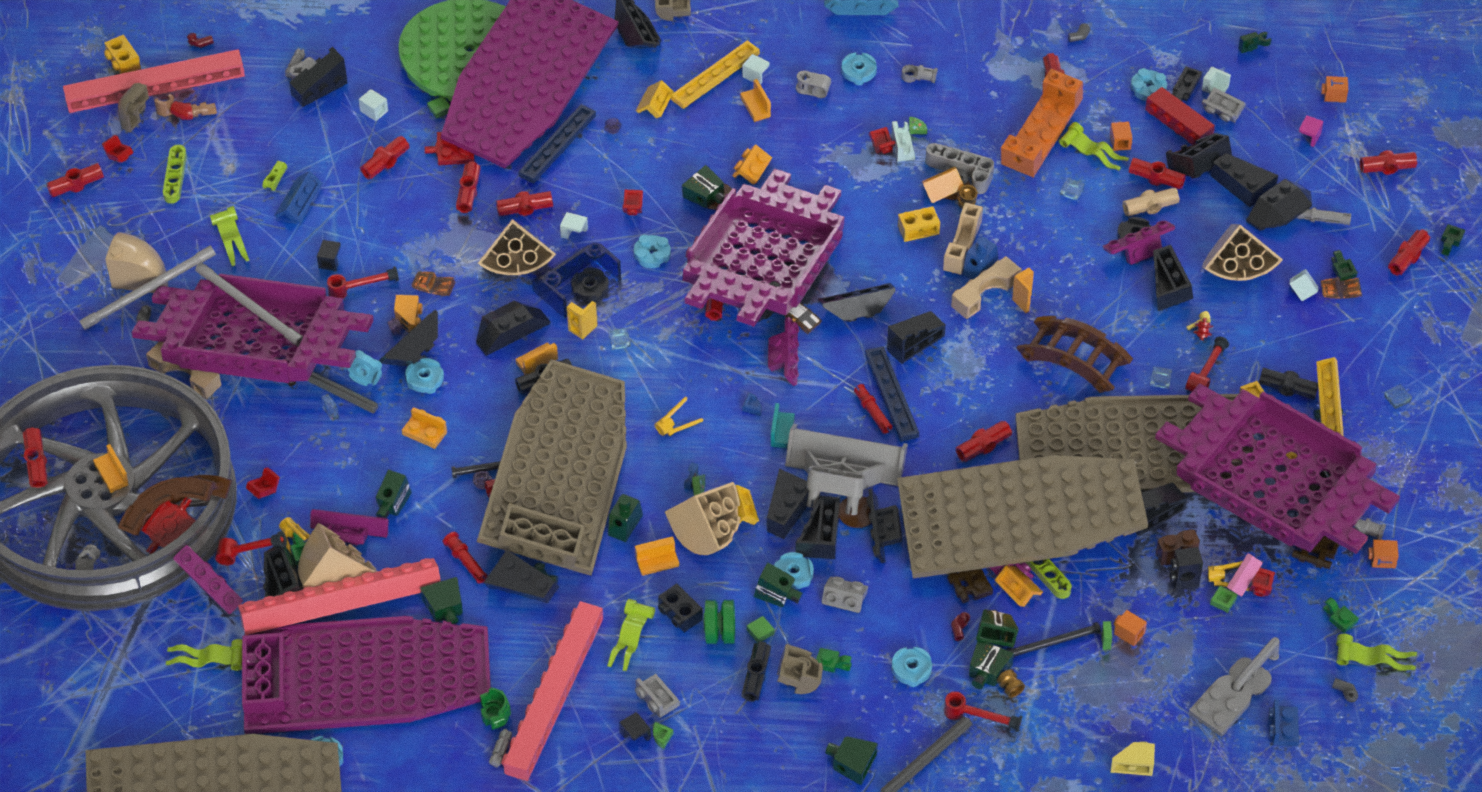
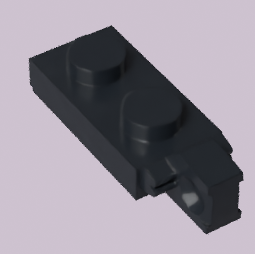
[1172,66,1202,102]

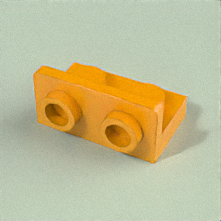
[402,407,447,449]

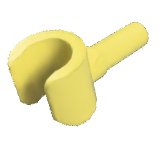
[1186,311,1211,331]

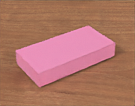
[1227,553,1263,597]

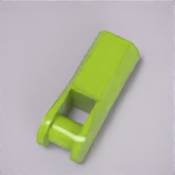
[262,161,287,191]

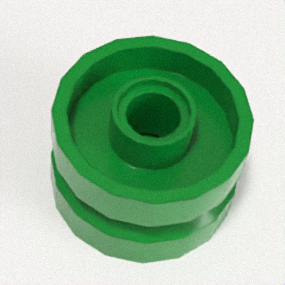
[703,599,735,644]

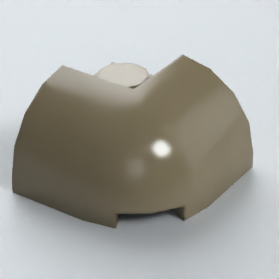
[655,0,691,21]
[118,83,149,133]
[777,644,823,694]

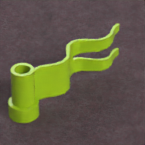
[1059,122,1129,171]
[209,206,250,266]
[607,599,655,671]
[1336,634,1417,671]
[165,639,242,671]

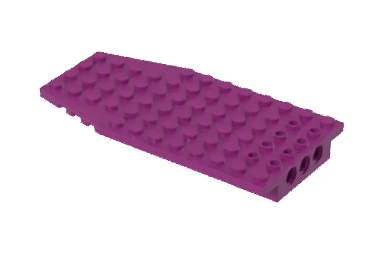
[441,0,619,168]
[242,616,491,734]

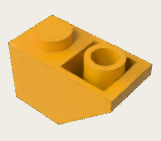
[394,295,423,333]

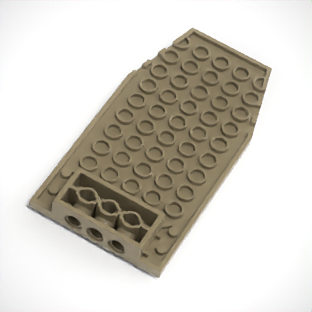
[477,359,627,576]
[1015,394,1254,493]
[897,455,1148,579]
[85,734,342,792]

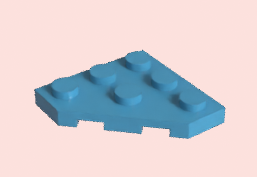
[824,0,899,15]

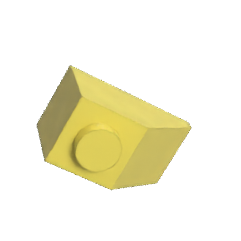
[1111,742,1155,776]

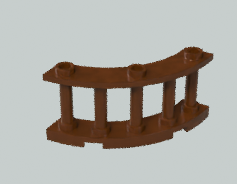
[1017,316,1133,393]
[118,474,232,535]

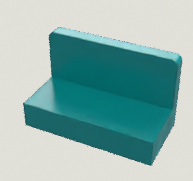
[771,403,795,448]

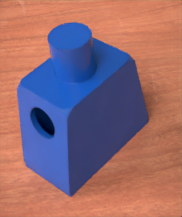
[963,237,998,279]

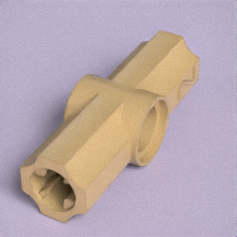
[1122,188,1180,216]

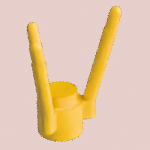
[654,397,703,436]
[279,517,310,553]
[1207,561,1249,591]

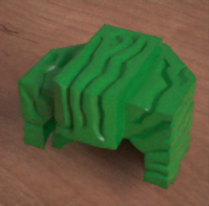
[480,687,511,730]

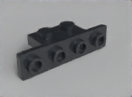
[866,488,903,563]

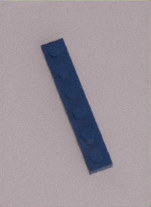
[519,104,596,184]
[865,346,919,442]

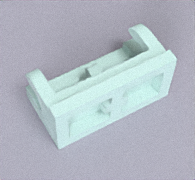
[891,121,915,162]

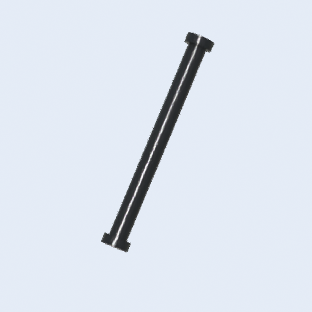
[451,461,501,478]
[1006,622,1101,659]

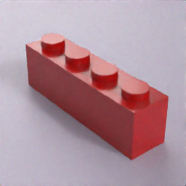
[1145,87,1215,145]

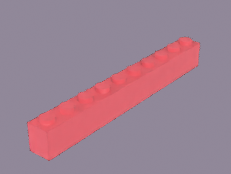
[63,49,245,113]
[238,558,441,635]
[502,601,603,781]

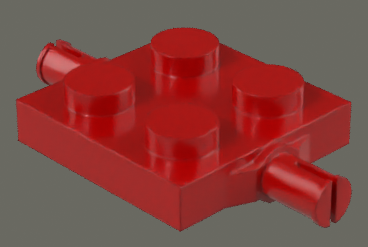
[425,132,475,165]
[141,497,196,555]

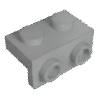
[1202,87,1246,123]
[822,577,869,613]
[635,674,680,718]

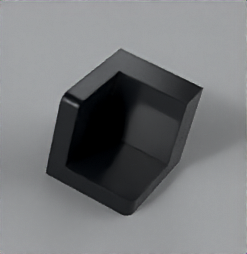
[317,240,341,271]
[619,712,651,741]

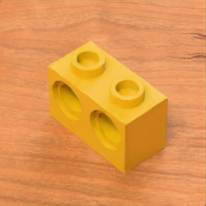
[104,34,141,74]
[898,206,940,242]

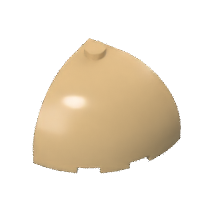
[478,219,556,275]
[1202,224,1283,281]
[105,232,168,293]
[665,482,740,555]
[298,523,378,588]

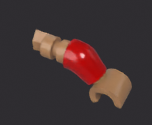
[154,94,217,120]

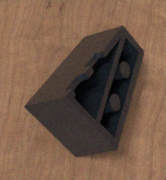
[289,46,348,107]
[1166,133,1232,178]
[1211,153,1278,207]
[1153,244,1193,311]
[887,311,946,364]
[767,468,809,539]
[1136,482,1187,536]
[796,496,840,559]
[263,546,304,597]
[484,550,559,603]

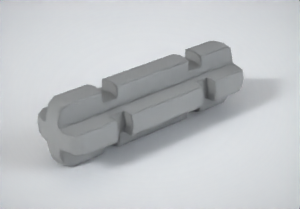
[285,48,305,78]
[489,729,512,767]

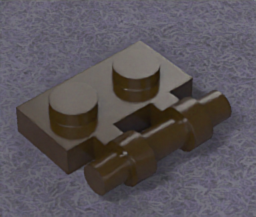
[1292,536,1340,570]
[947,569,993,603]

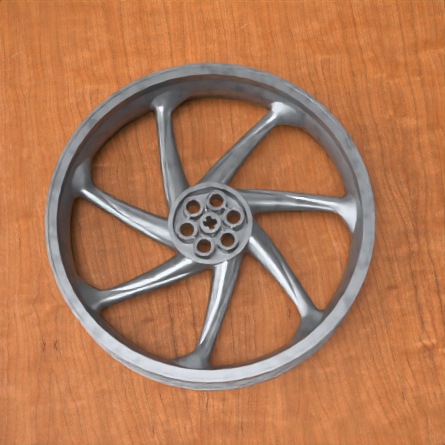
[0,365,237,611]

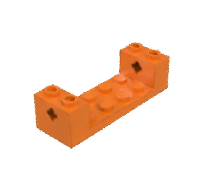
[1001,69,1083,178]

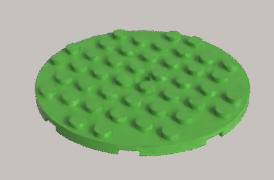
[399,0,506,101]

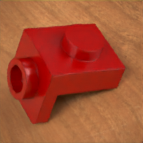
[869,127,896,154]
[102,135,134,163]
[623,189,643,216]
[246,467,280,499]
[1249,568,1275,597]

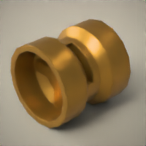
[957,185,978,209]
[997,669,1025,698]

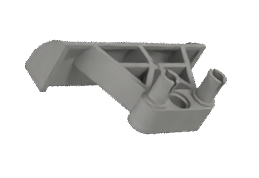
[785,424,908,515]

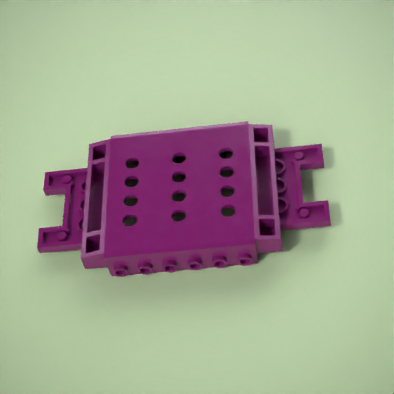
[683,168,845,327]
[132,274,374,383]
[1155,383,1400,554]

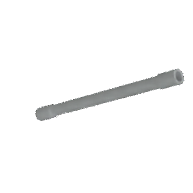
[79,245,216,330]
[195,263,303,346]

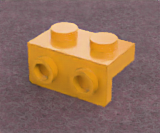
[732,144,772,185]

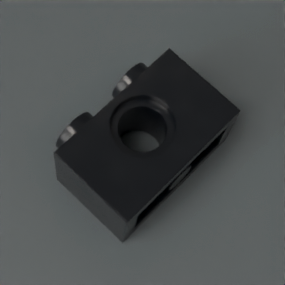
[1169,547,1203,589]

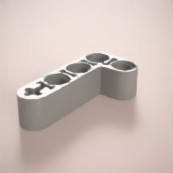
[925,143,994,194]

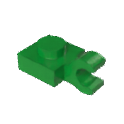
[290,531,306,565]
[1323,597,1359,633]
[816,648,852,673]

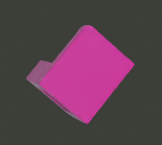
[1299,115,1324,147]

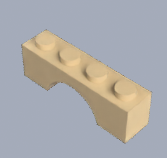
[943,202,983,275]
[951,256,1022,319]
[146,342,221,400]

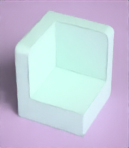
[743,54,769,85]
[1202,67,1231,93]
[359,90,388,121]
[560,212,588,239]
[1289,269,1318,301]

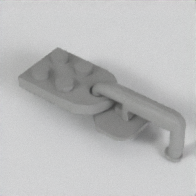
[1189,637,1280,737]

